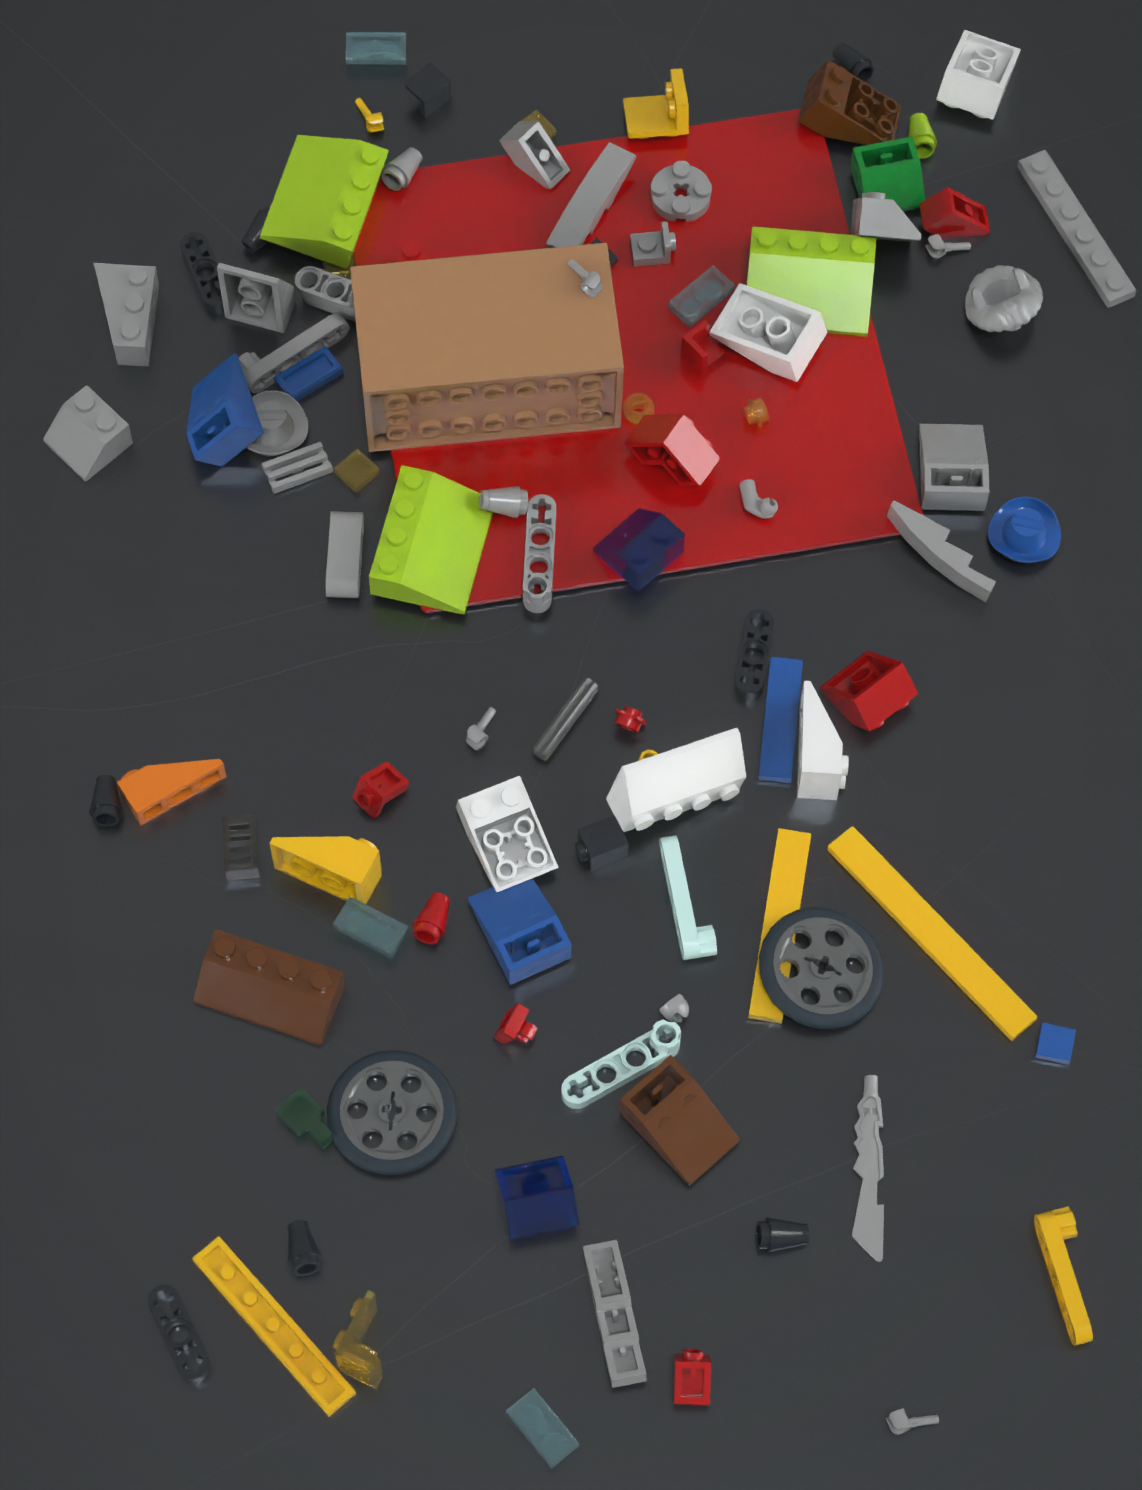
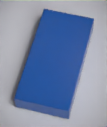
[273,346,344,402]

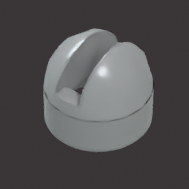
[659,993,689,1023]

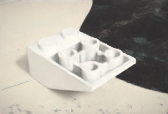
[455,776,559,893]

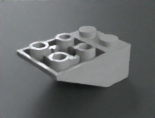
[919,424,990,511]

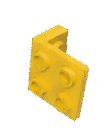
[623,68,689,139]

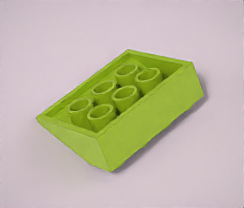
[259,135,389,269]
[747,226,876,337]
[369,465,493,615]

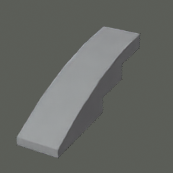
[546,142,637,247]
[887,500,996,603]
[583,1240,647,1388]

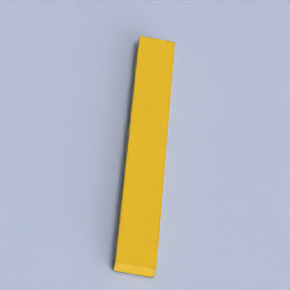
[827,826,1038,1041]

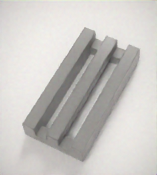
[262,441,333,494]

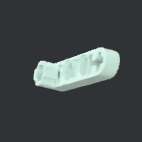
[659,835,717,960]
[561,1019,681,1109]

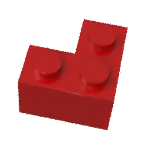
[624,414,720,486]

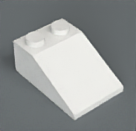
[936,30,1021,120]
[709,283,827,382]
[797,681,849,800]

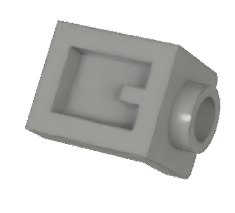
[630,222,676,267]

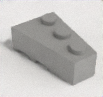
[94,263,159,367]

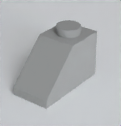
[499,121,570,189]

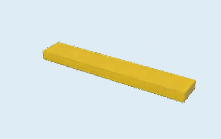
[748,828,811,1024]
[192,1236,356,1417]

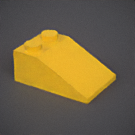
[270,836,382,909]

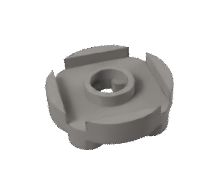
[650,161,712,222]

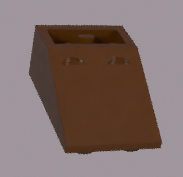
[798,59,902,145]
[619,1055,740,1186]

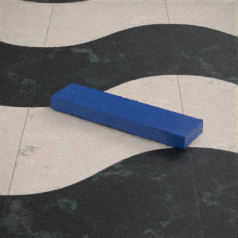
[758,657,803,783]

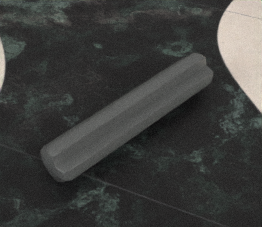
[533,678,598,761]

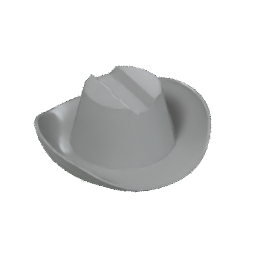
[246,390,309,456]

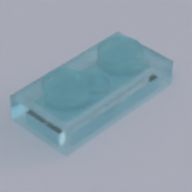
[345,32,407,65]
[668,265,735,327]
[333,896,409,959]
[506,1388,579,1469]

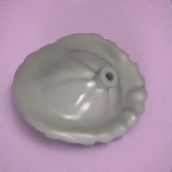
[965,265,1043,332]

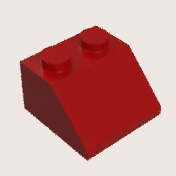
[819,650,919,732]

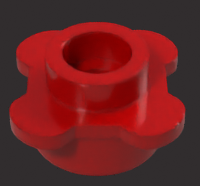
[614,706,647,733]

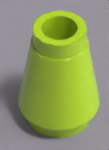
[908,113,937,159]

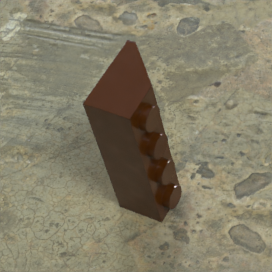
[193,929,345,1046]

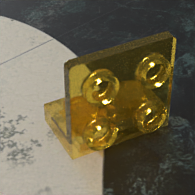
[333,1290,383,1389]

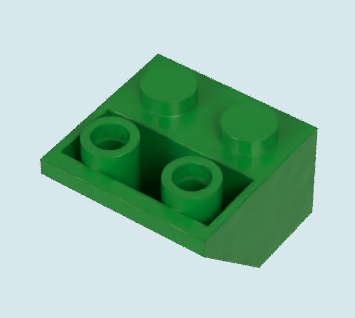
[850,136,925,211]

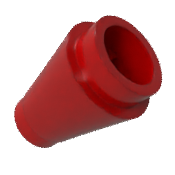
[412,892,450,945]

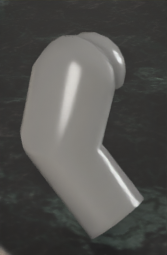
[739,479,778,519]

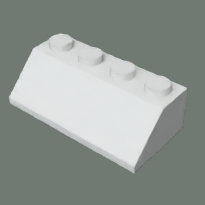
[606,728,746,832]

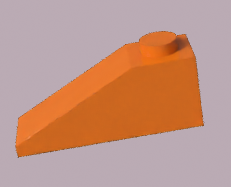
[117,759,226,826]

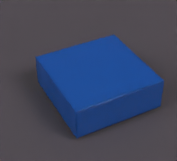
[1035,1022,1076,1065]

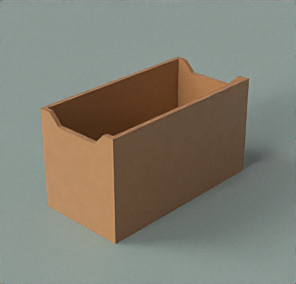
[350,243,624,452]

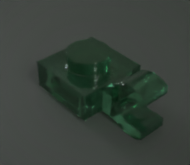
[275,1087,333,1149]

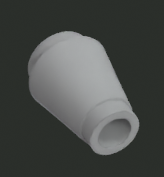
[381,147,423,191]
[479,486,528,518]

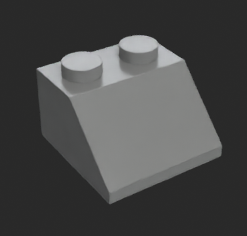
[850,192,921,242]
[43,385,133,482]

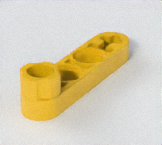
[1034,1206,1093,1346]

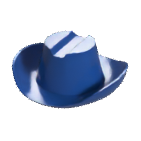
[988,497,1061,563]

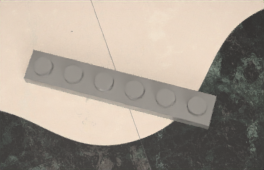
[1017,150,1136,308]

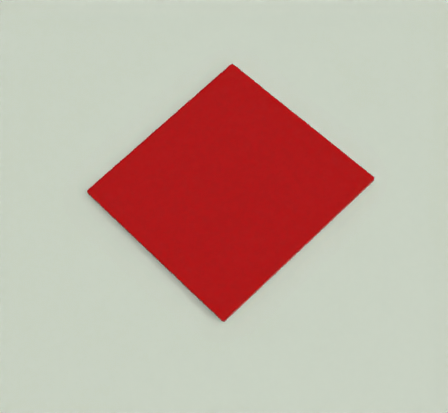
[353,109,923,613]

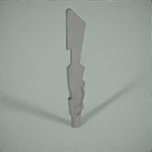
[852,1075,884,1262]

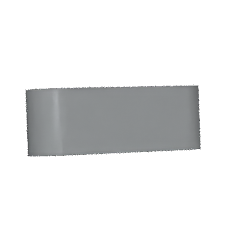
[295,266,355,322]
[326,511,364,598]

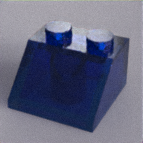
[593,508,685,592]
[495,1156,580,1239]

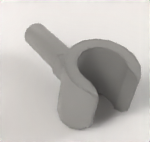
[925,234,971,259]
[568,259,602,298]
[466,707,496,751]
[886,1408,939,1435]

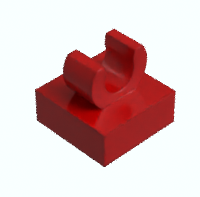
[493,1003,538,1045]

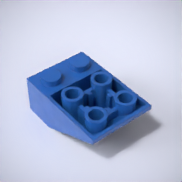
[186,353,264,467]
[467,879,572,985]

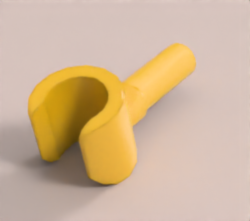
[355,98,384,133]

